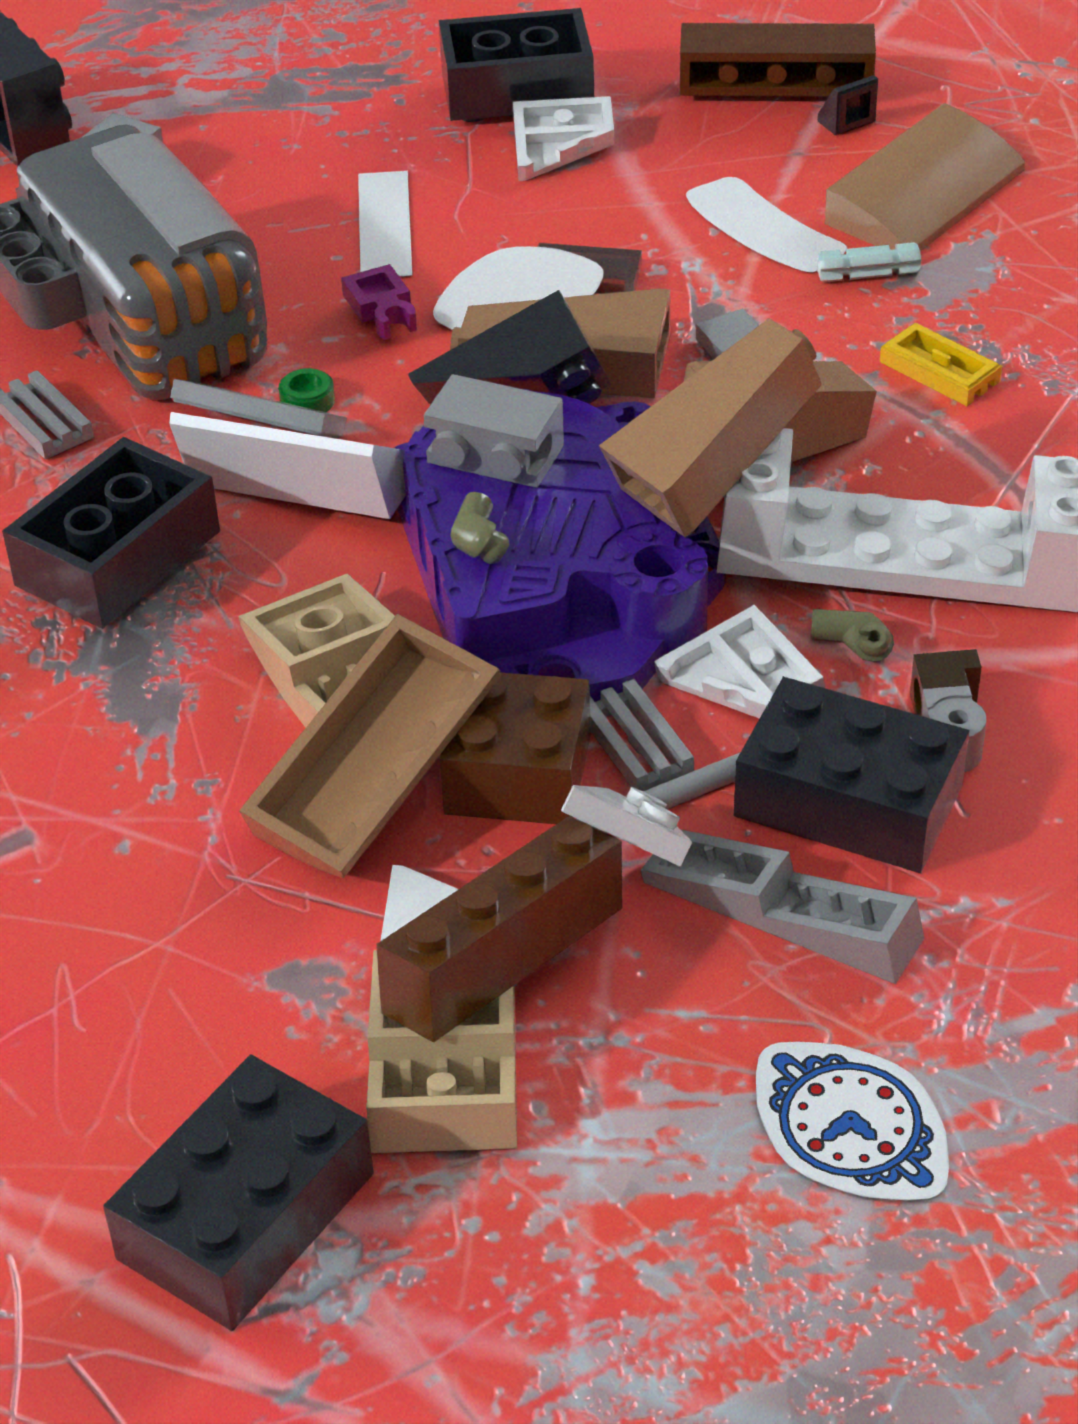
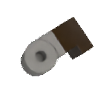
[910,649,986,772]

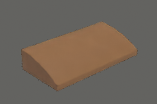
[825,103,1025,251]
[239,614,502,878]

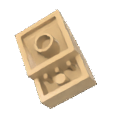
[238,574,395,728]
[366,950,517,1153]

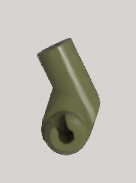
[451,492,510,564]
[811,609,894,662]

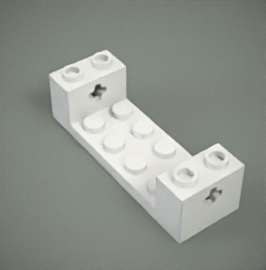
[717,428,1078,612]

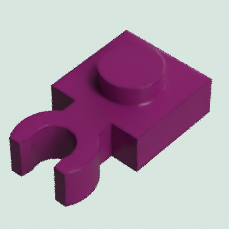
[341,264,417,340]

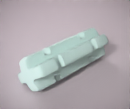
[817,242,921,282]

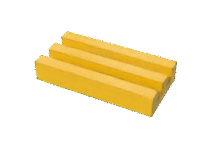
[880,323,1002,406]

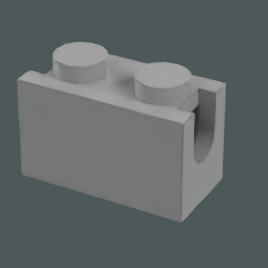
[424,374,564,488]

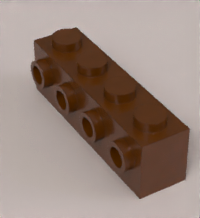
[680,23,876,96]
[376,816,622,1043]

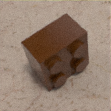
[440,672,591,824]

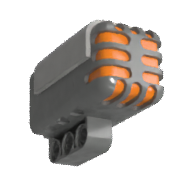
[0,124,267,401]

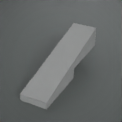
[641,829,924,984]

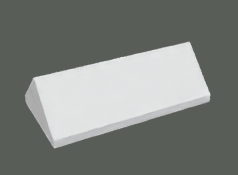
[169,412,406,519]

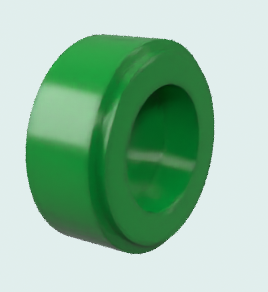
[278,368,335,412]

